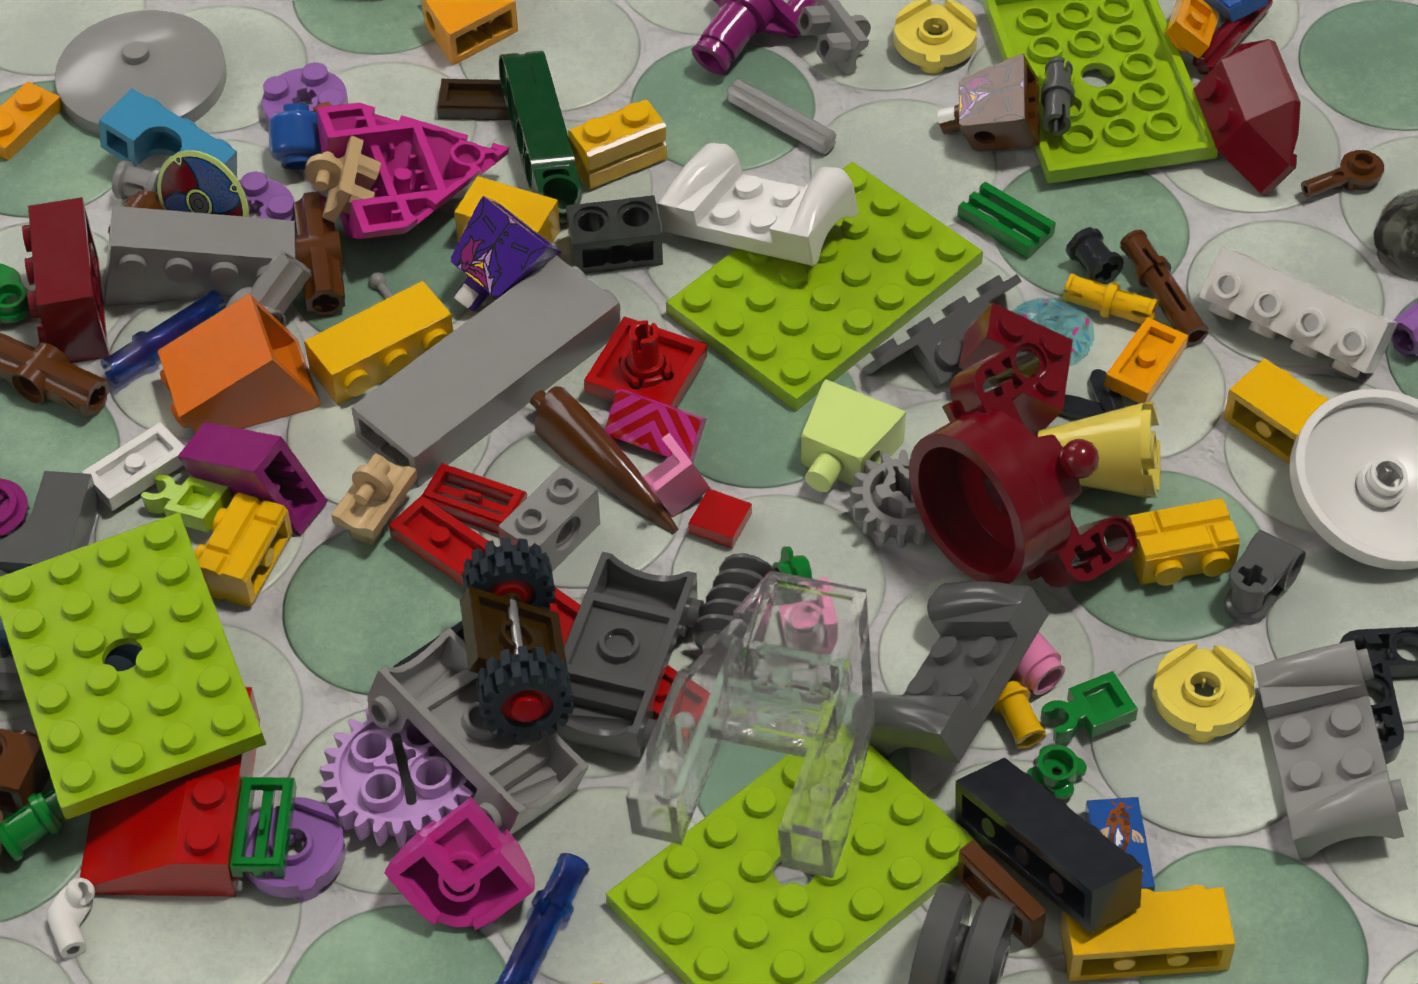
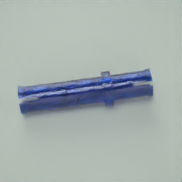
[100,290,227,384]
[495,853,590,984]

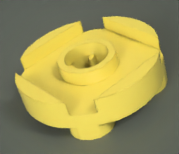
[893,0,977,74]
[1151,643,1255,743]

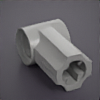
[227,249,312,326]

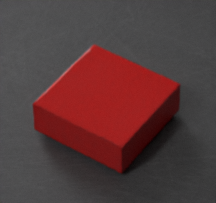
[688,488,752,548]

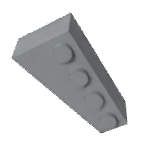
[105,206,295,307]

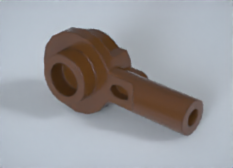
[1301,150,1384,198]

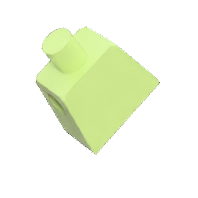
[801,379,906,492]

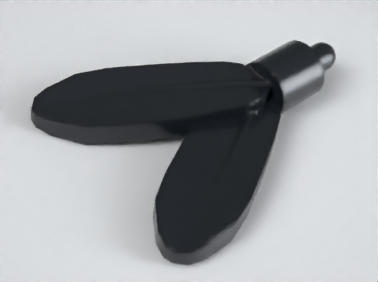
[1060,369,1125,420]

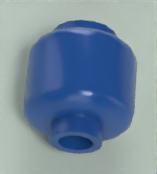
[268,103,322,170]

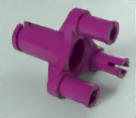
[691,0,818,75]

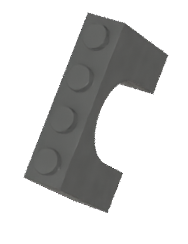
[0,471,100,577]

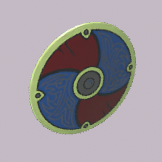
[157,150,249,217]

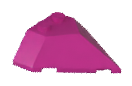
[316,103,509,239]

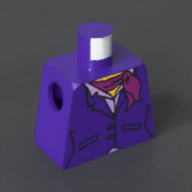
[451,196,561,312]

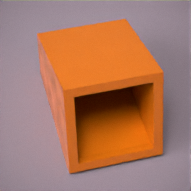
[158,293,321,432]

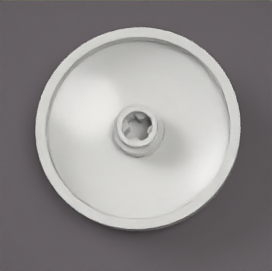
[1289,389,1418,570]

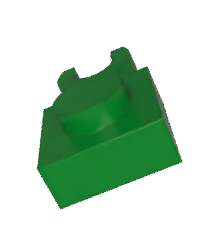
[1040,671,1138,744]

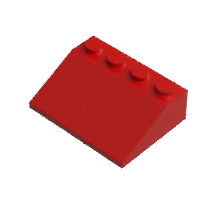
[80,687,260,897]

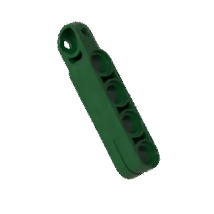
[499,51,582,224]

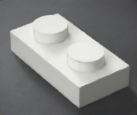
[82,422,185,511]

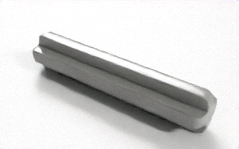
[727,79,837,154]

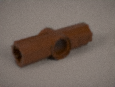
[294,191,346,317]
[0,333,110,417]

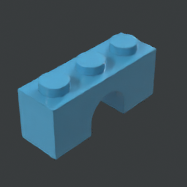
[99,88,237,178]

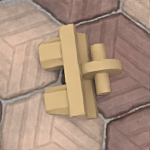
[305,135,381,223]
[331,453,418,545]

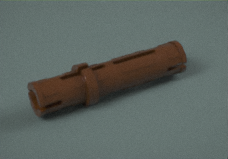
[1120,230,1209,346]

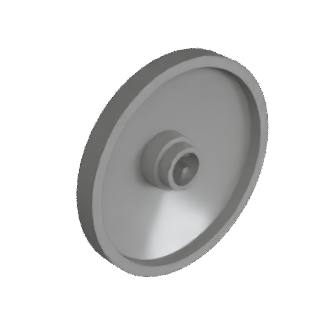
[55,10,227,136]

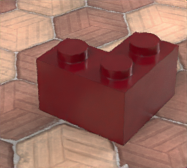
[959,302,1073,436]

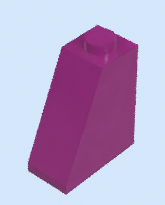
[177,422,328,536]

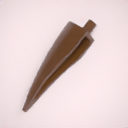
[530,386,679,535]

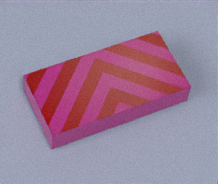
[605,389,707,463]

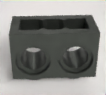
[566,195,663,274]

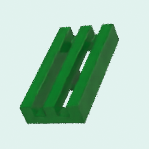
[957,182,1056,258]
[230,777,297,877]

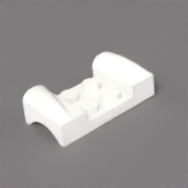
[656,143,859,266]

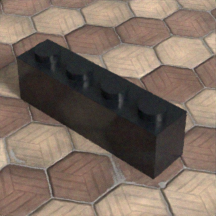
[955,757,1143,933]

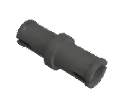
[1041,58,1075,135]

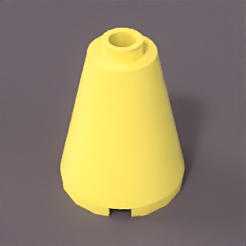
[1038,402,1161,498]

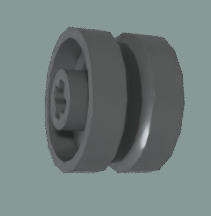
[908,882,1016,984]

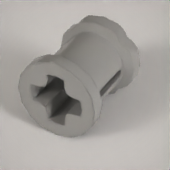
[112,160,161,200]

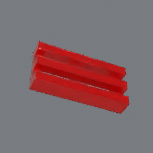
[422,463,527,534]

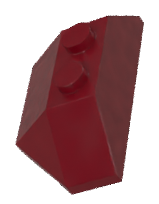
[1193,39,1301,196]

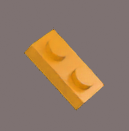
[1165,0,1220,59]
[0,81,63,161]
[1104,317,1189,403]

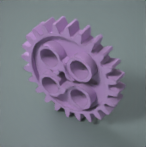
[320,708,477,848]

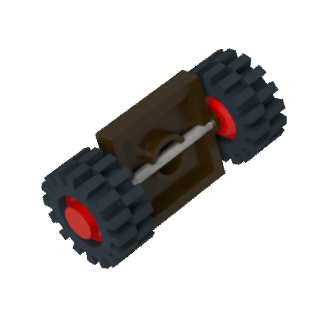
[460,537,574,742]

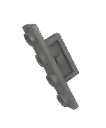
[862,274,1022,388]

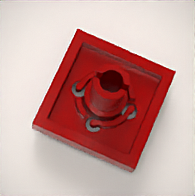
[584,316,707,408]

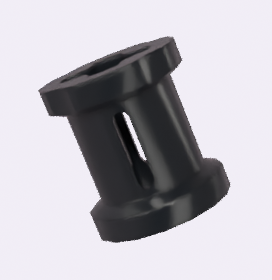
[1066,227,1124,285]

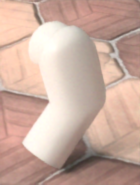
[47,878,95,958]

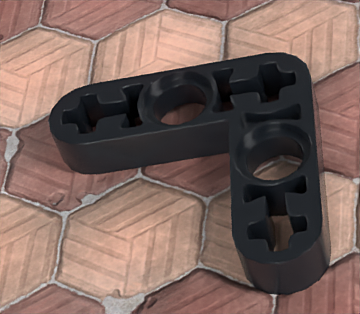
[1340,627,1418,764]

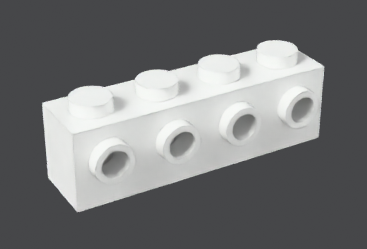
[1198,246,1398,378]

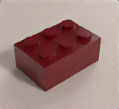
[22,197,109,363]

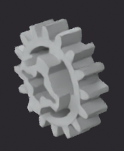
[850,450,930,548]

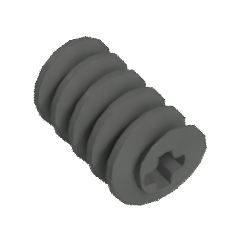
[692,553,780,666]

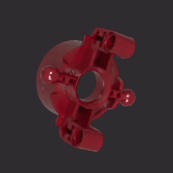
[909,341,1137,588]

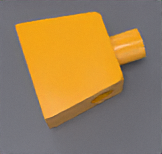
[421,0,518,65]

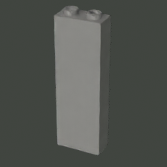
[351,256,621,487]

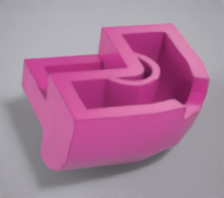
[384,797,535,930]

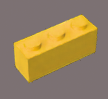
[304,281,454,405]
[1059,885,1235,982]

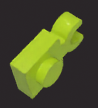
[141,475,233,532]

